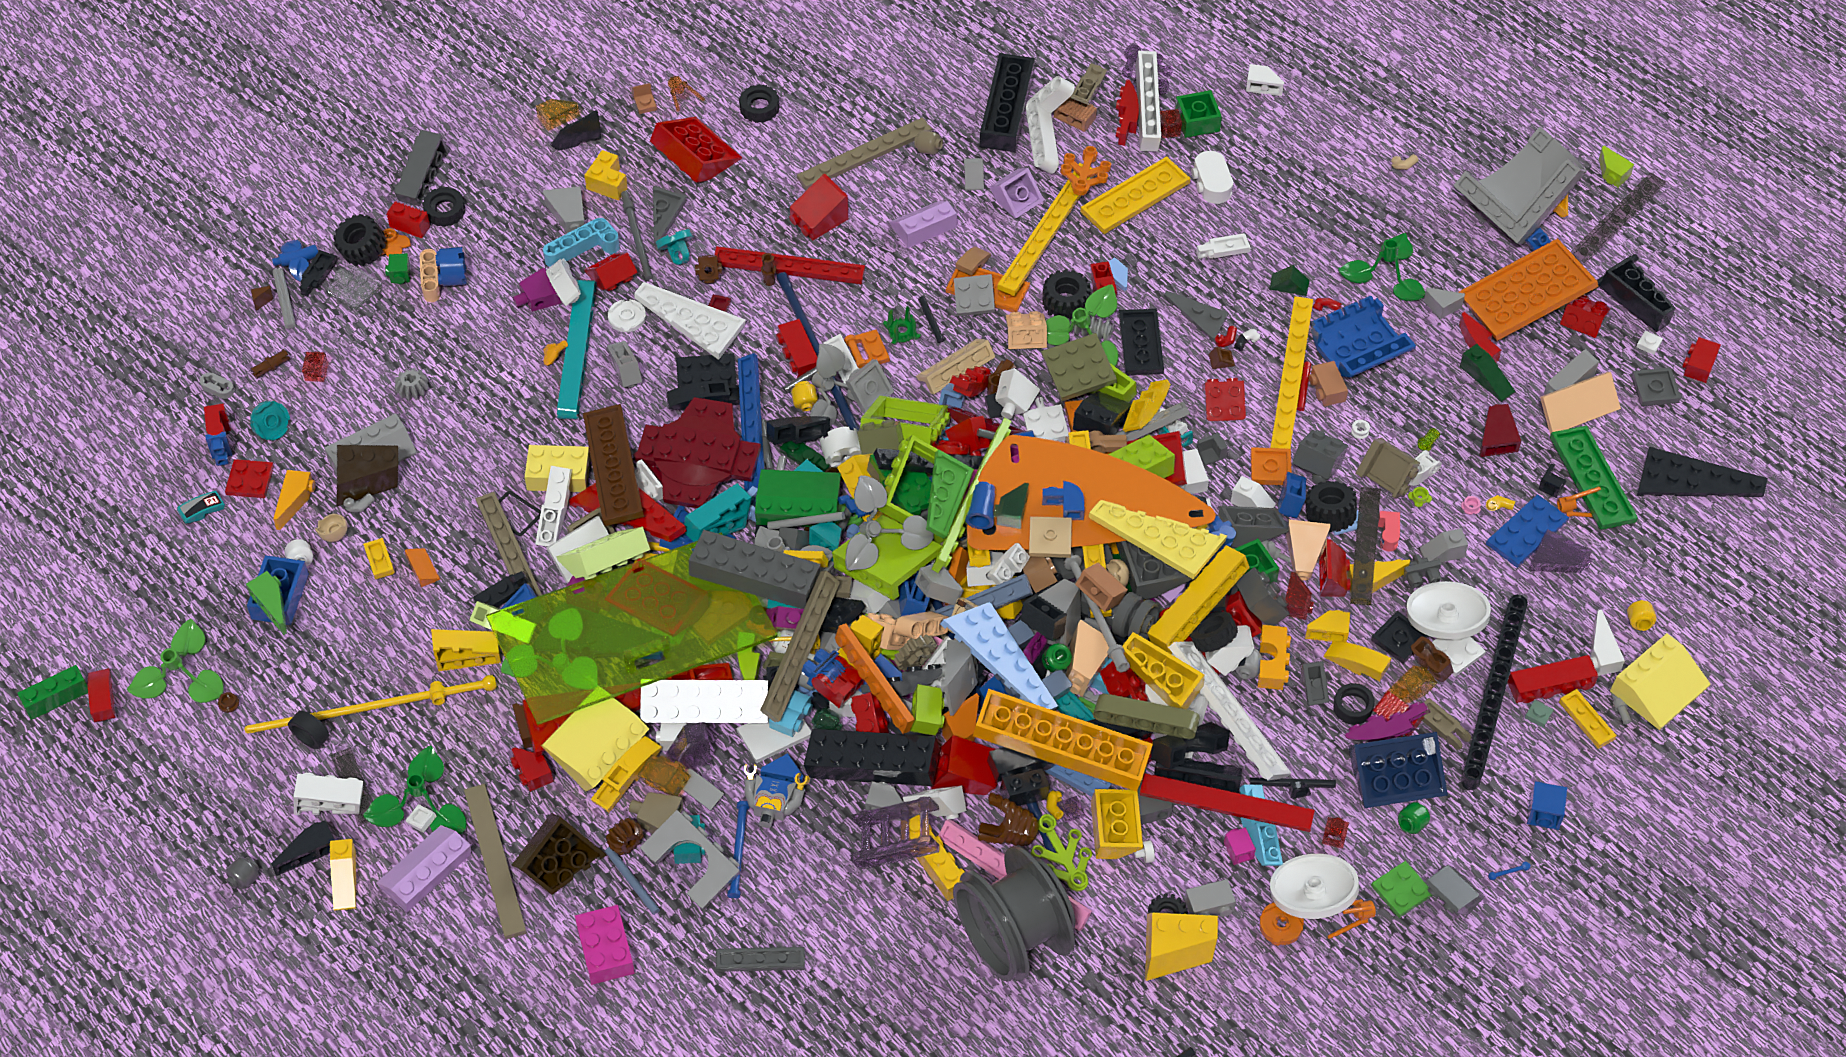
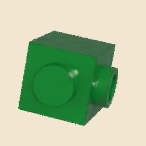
[385,253,410,284]

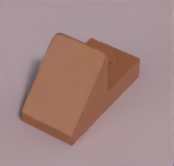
[630,83,657,114]

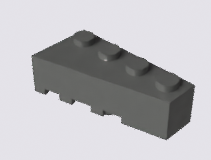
[394,130,449,206]

